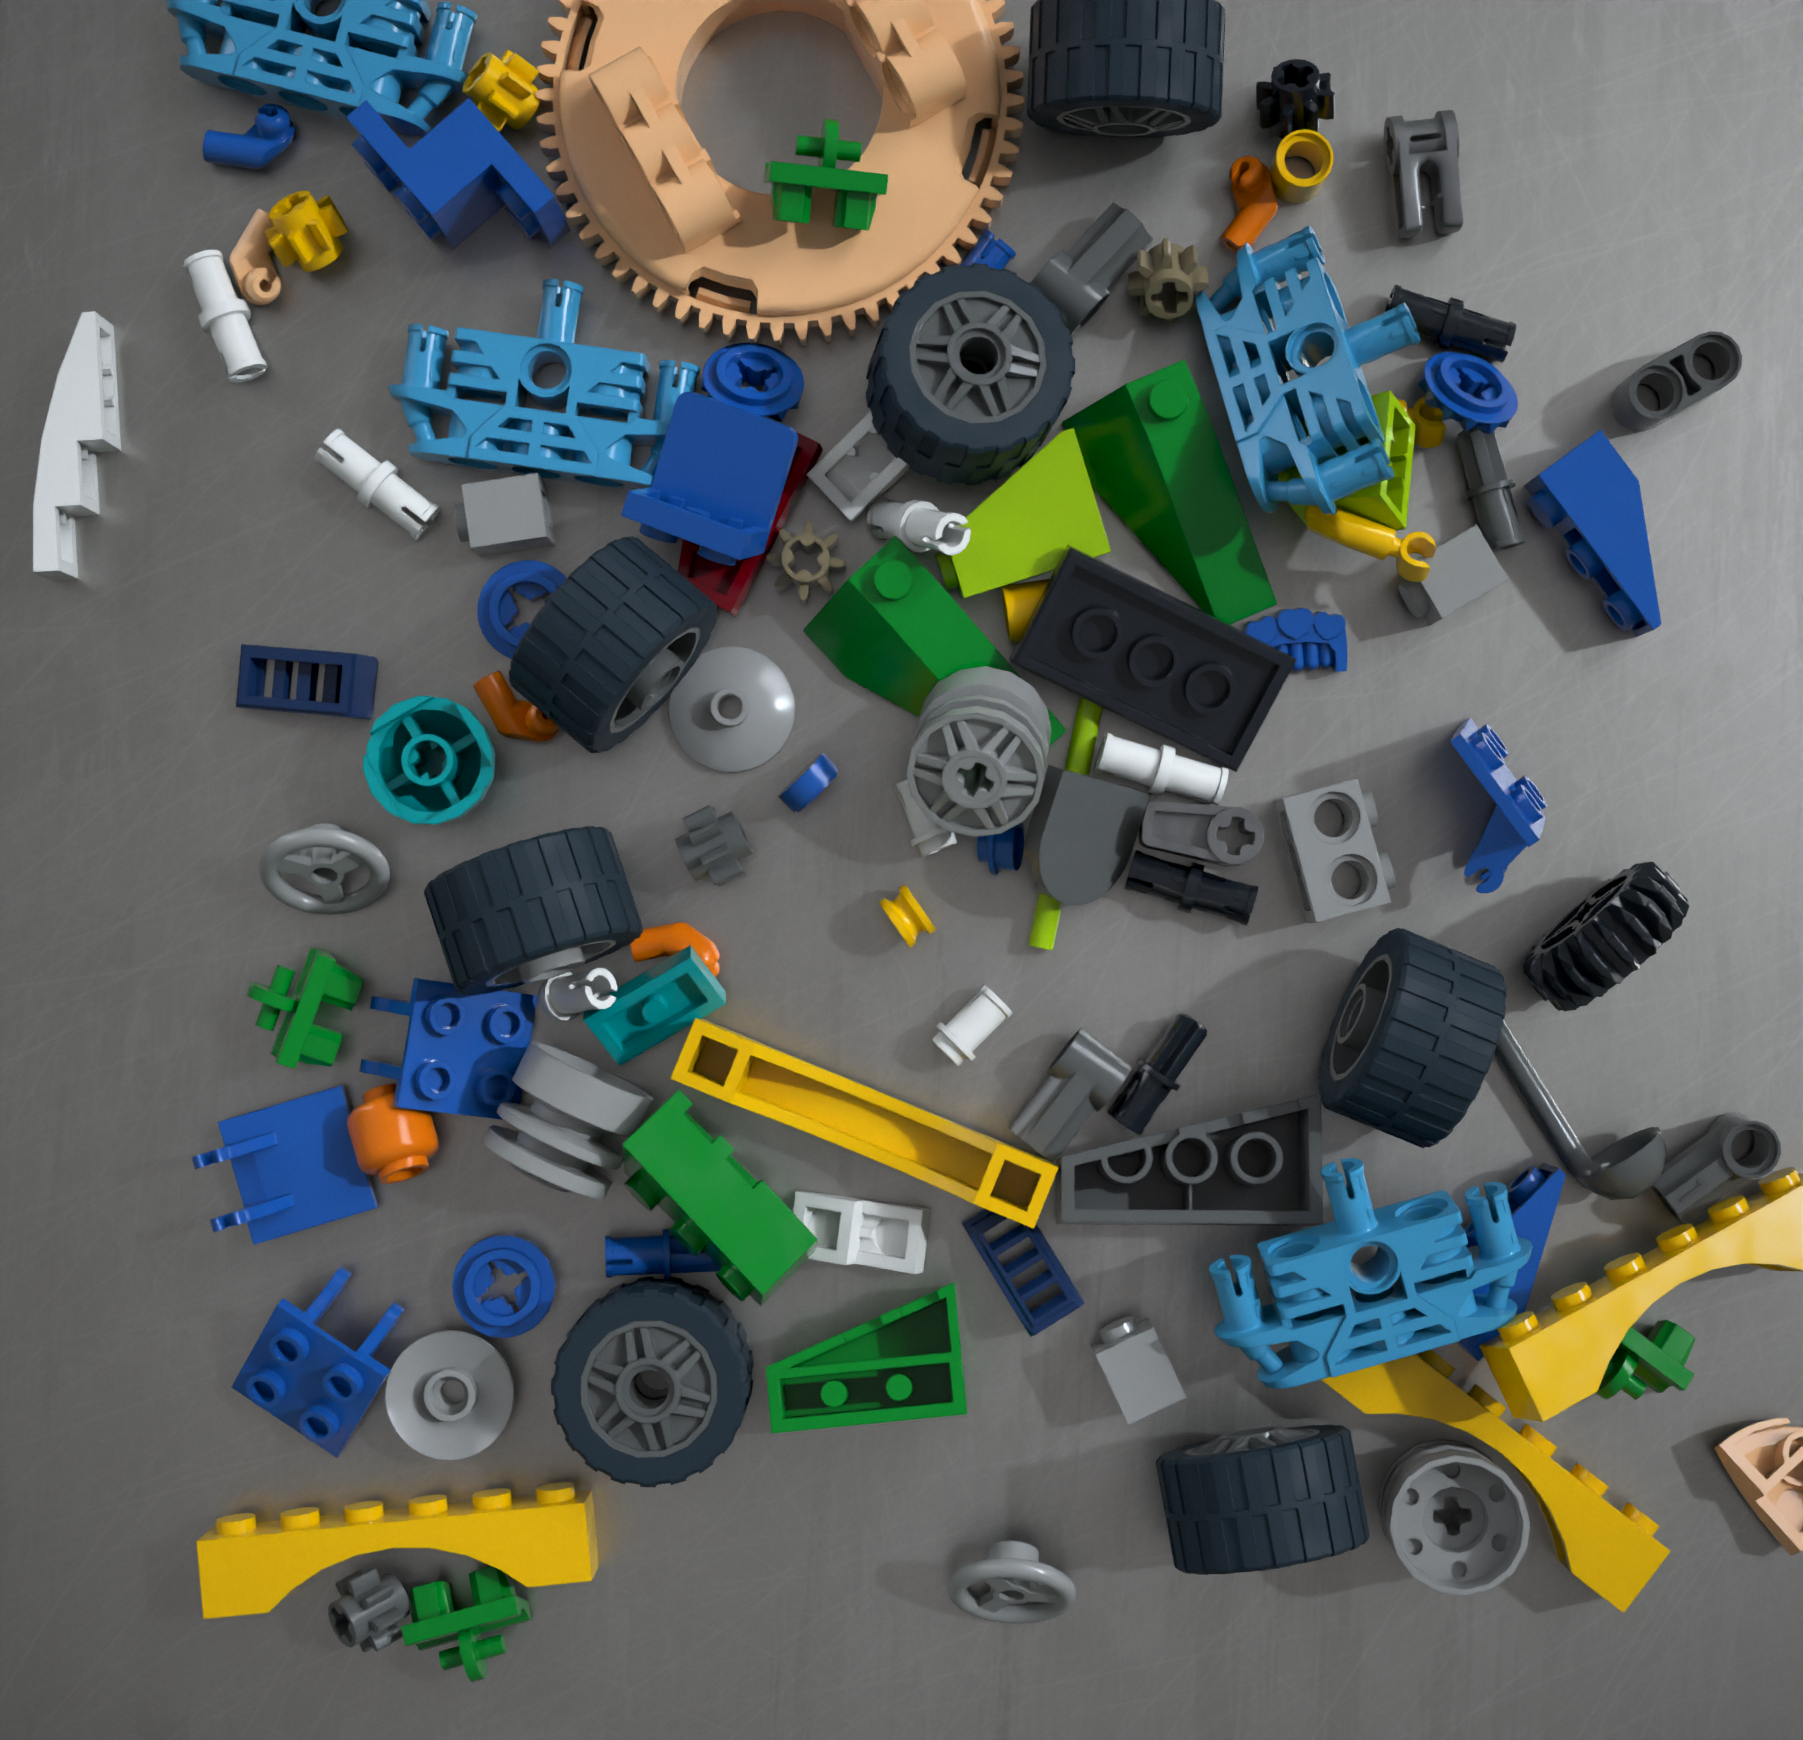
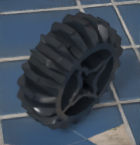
[1523,862,1689,1012]

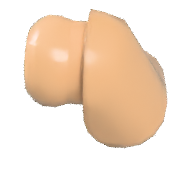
[229,209,281,305]

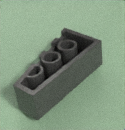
[1056,1093,1323,1226]

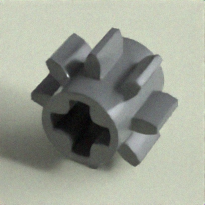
[675,805,754,887]
[328,1567,410,1653]

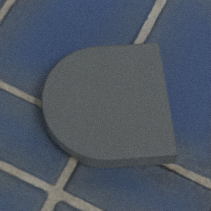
[1024,765,1151,905]

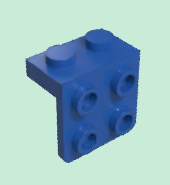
[621,392,798,565]

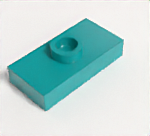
[583,945,726,1066]

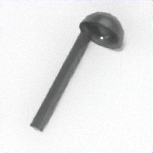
[1494,1020,1667,1200]

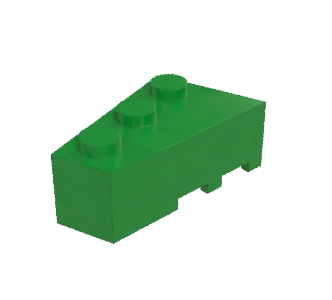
[622,1089,818,1306]
[766,1282,967,1434]

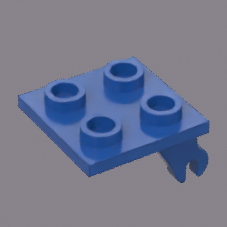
[1450,717,1547,893]
[359,978,537,1120]
[191,1085,378,1245]
[231,1266,405,1458]

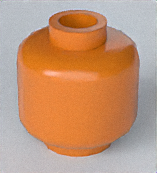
[347,1084,439,1184]

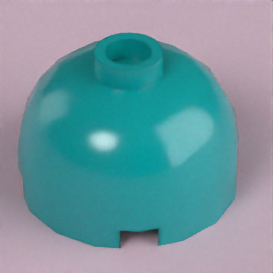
[363,696,496,825]

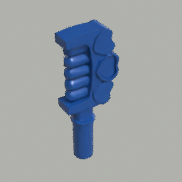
[1243,607,1347,672]

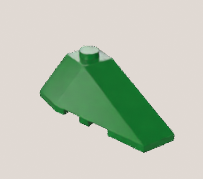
[1061,359,1277,625]
[803,536,1067,747]

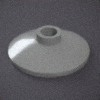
[669,646,795,773]
[385,1330,515,1460]

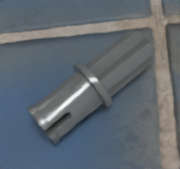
[1457,426,1526,553]

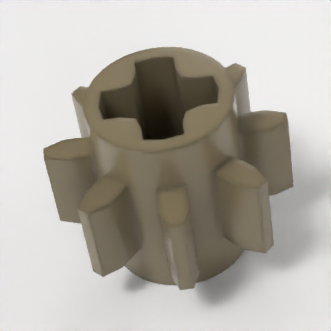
[1128,238,1209,323]
[766,520,847,604]

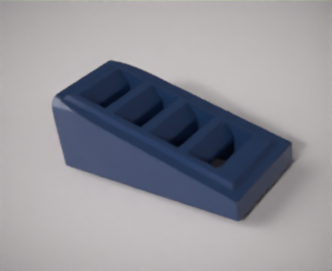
[236,644,378,720]
[961,1208,1085,1337]

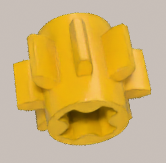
[462,49,541,132]
[264,190,349,272]

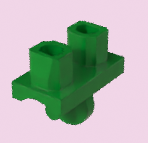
[763,118,888,231]
[246,946,363,1069]
[1595,1320,1695,1400]
[401,1566,532,1682]

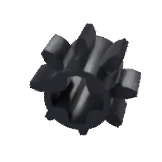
[1256,59,1335,140]

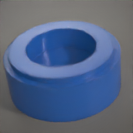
[778,752,839,813]

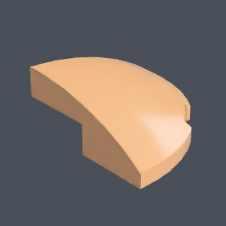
[1714,1418,1803,1556]

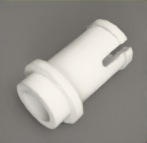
[893,779,958,857]
[538,968,617,1021]
[931,984,1013,1066]

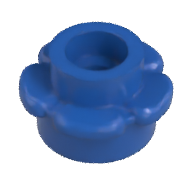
[977,822,1024,876]

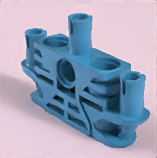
[166,0,478,136]
[1195,225,1421,515]
[388,279,700,490]
[1209,1158,1533,1389]

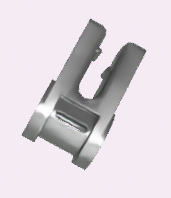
[1384,110,1463,239]
[1139,801,1265,867]

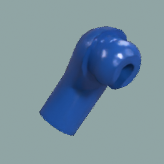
[203,104,295,169]

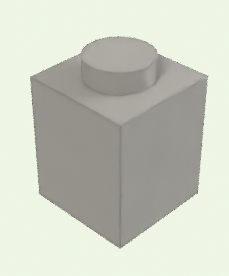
[454,473,555,557]
[1399,524,1509,626]
[1090,1316,1187,1425]

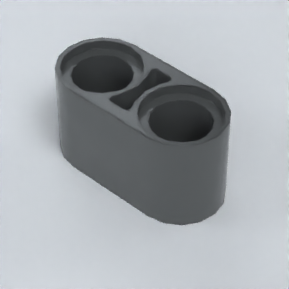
[1612,331,1742,432]

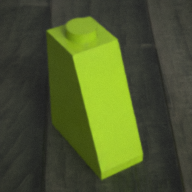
[935,428,1111,599]

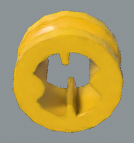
[879,884,936,948]

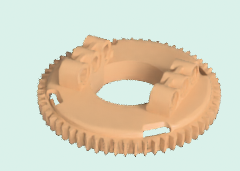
[535,0,1025,347]

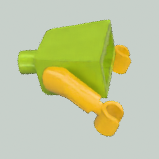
[1278,390,1446,582]

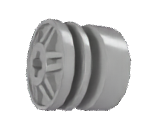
[906,666,1052,837]
[482,1041,653,1200]
[1378,1439,1530,1596]

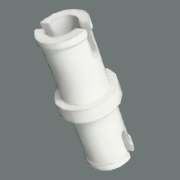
[182,249,267,383]
[314,428,441,540]
[867,498,971,555]
[1094,733,1229,806]

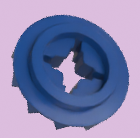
[701,343,804,422]
[1418,352,1518,434]
[477,560,567,659]
[452,1234,556,1338]

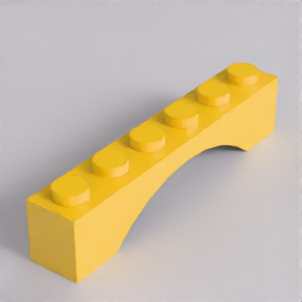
[670,1018,1059,1229]
[1480,1167,1803,1422]
[1321,1350,1671,1613]
[196,1482,599,1619]

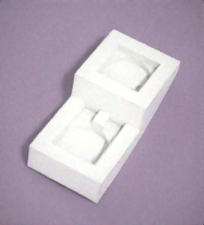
[793,1191,931,1274]

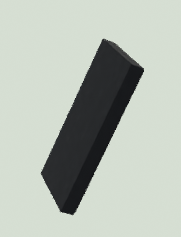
[1009,544,1297,772]

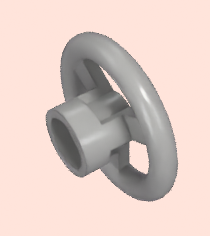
[259,823,390,915]
[947,1541,1076,1624]

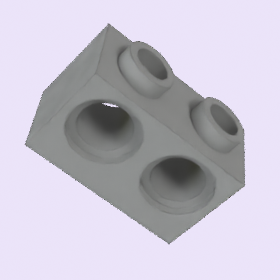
[1274,778,1396,923]

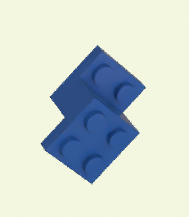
[347,98,571,249]

